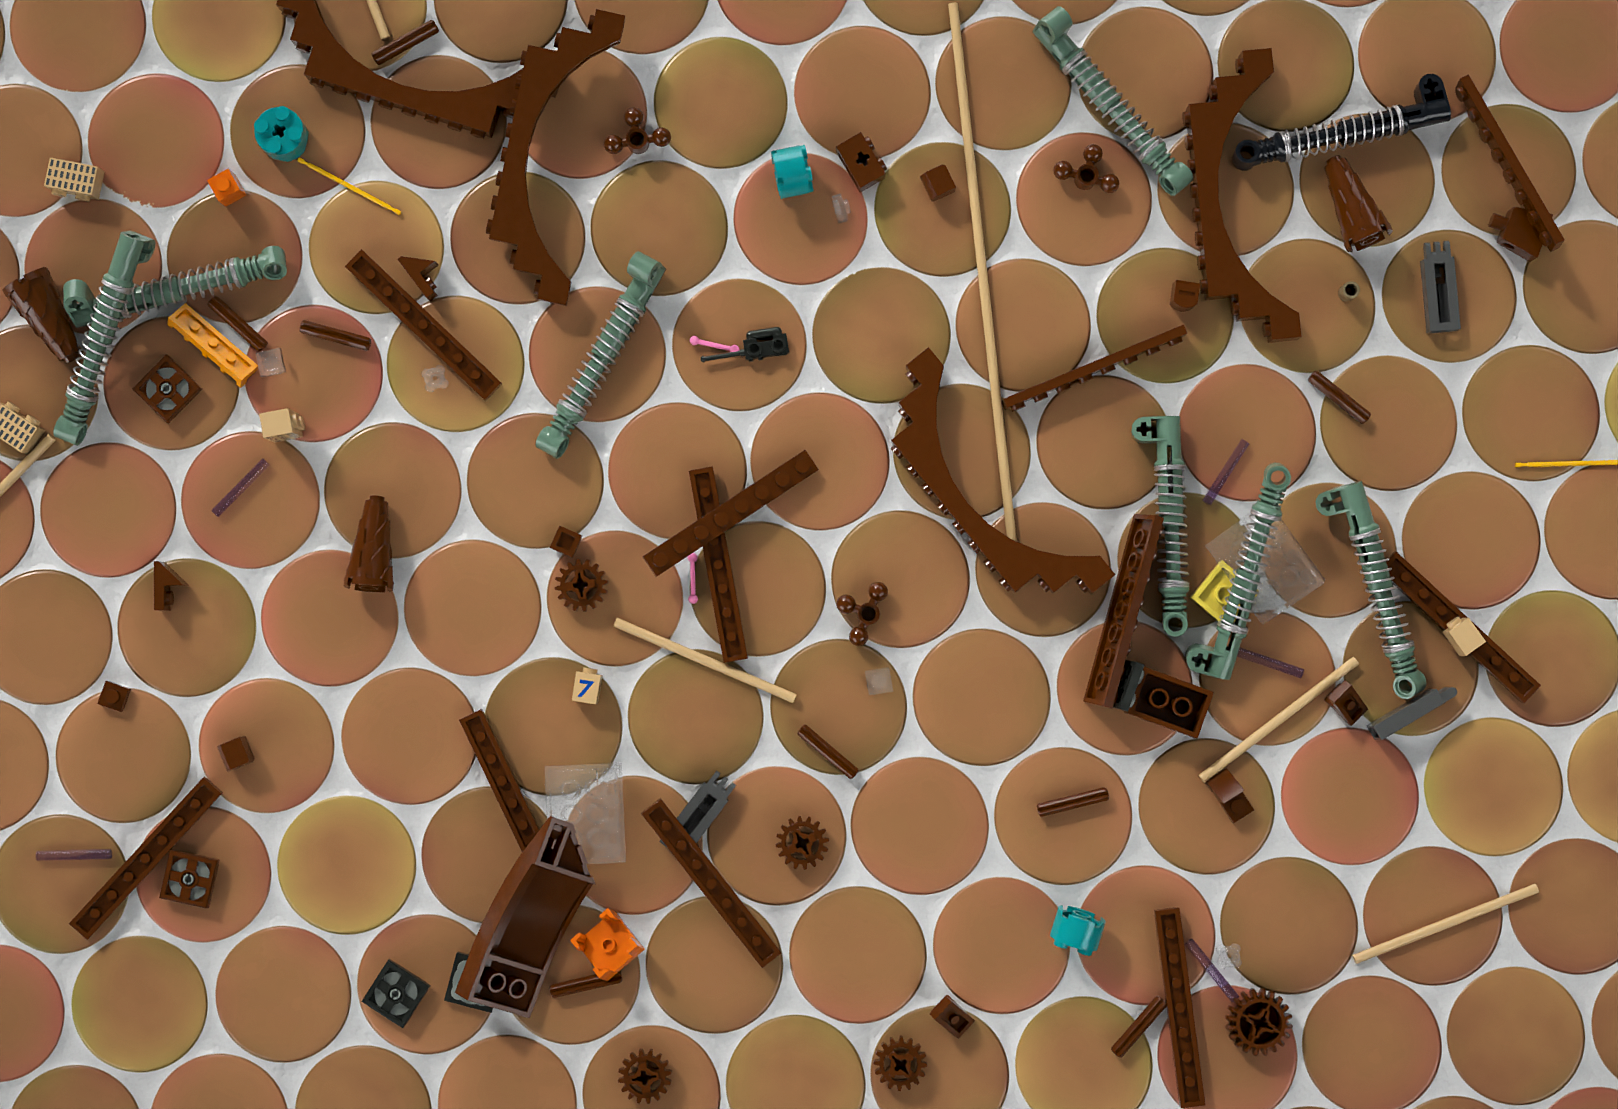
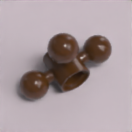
[604,107,671,154]
[1053,144,1120,193]
[836,582,888,646]

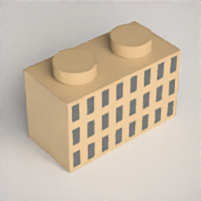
[44,158,105,202]
[0,401,45,454]
[259,408,305,443]

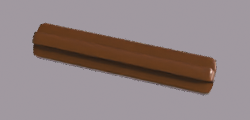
[372,20,439,65]
[207,296,268,351]
[300,320,371,351]
[1308,371,1371,424]
[797,725,859,779]
[1037,787,1109,817]
[550,971,622,998]
[1111,996,1167,1058]

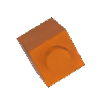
[207,169,247,207]

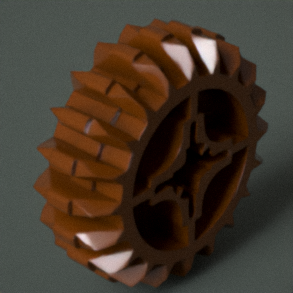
[1225,988,1293,1056]

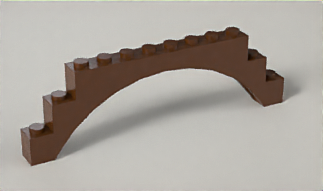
[276,0,559,139]
[486,9,625,306]
[1182,48,1302,343]
[890,347,1116,594]

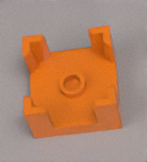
[570,908,645,981]

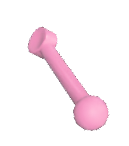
[690,336,739,352]
[688,553,698,604]

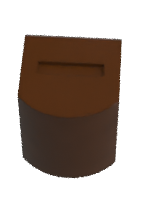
[920,164,956,202]
[1170,280,1200,312]
[217,736,255,772]

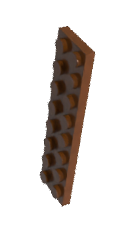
[1083,514,1164,709]

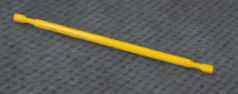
[297,157,401,215]
[1515,460,1618,468]

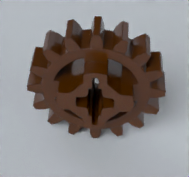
[555,559,608,612]
[776,816,829,870]
[873,1035,927,1091]
[618,1048,672,1104]

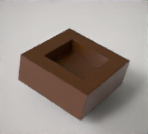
[550,525,582,558]
[97,681,131,712]

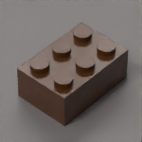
[1124,667,1214,739]

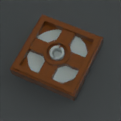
[132,354,203,423]
[159,849,220,909]

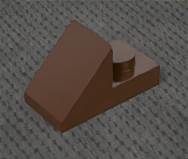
[398,256,439,301]
[154,561,189,611]
[1324,680,1368,726]
[1206,768,1254,823]
[930,995,975,1039]

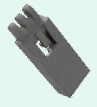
[1420,241,1461,334]
[1367,687,1457,740]
[659,771,736,847]

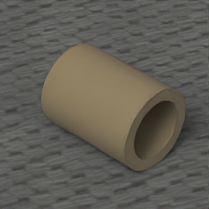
[1338,281,1360,302]

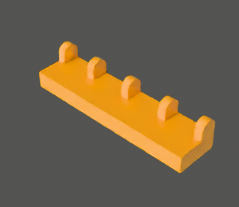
[167,303,258,388]

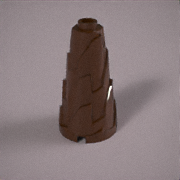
[1324,155,1393,252]
[2,267,80,364]
[344,495,394,593]

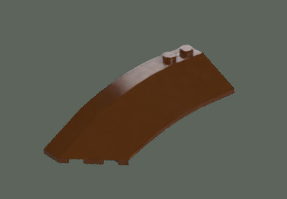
[455,816,596,1018]

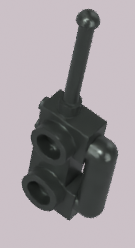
[701,327,789,363]

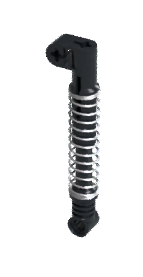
[1232,74,1451,171]

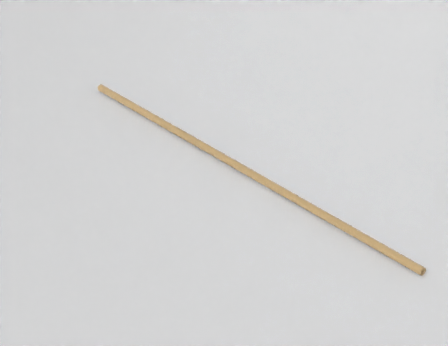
[948,2,1017,541]

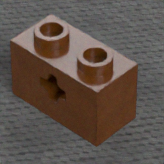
[836,132,887,193]

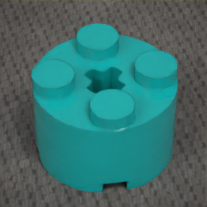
[254,106,308,162]
[771,145,814,199]
[1050,905,1106,956]

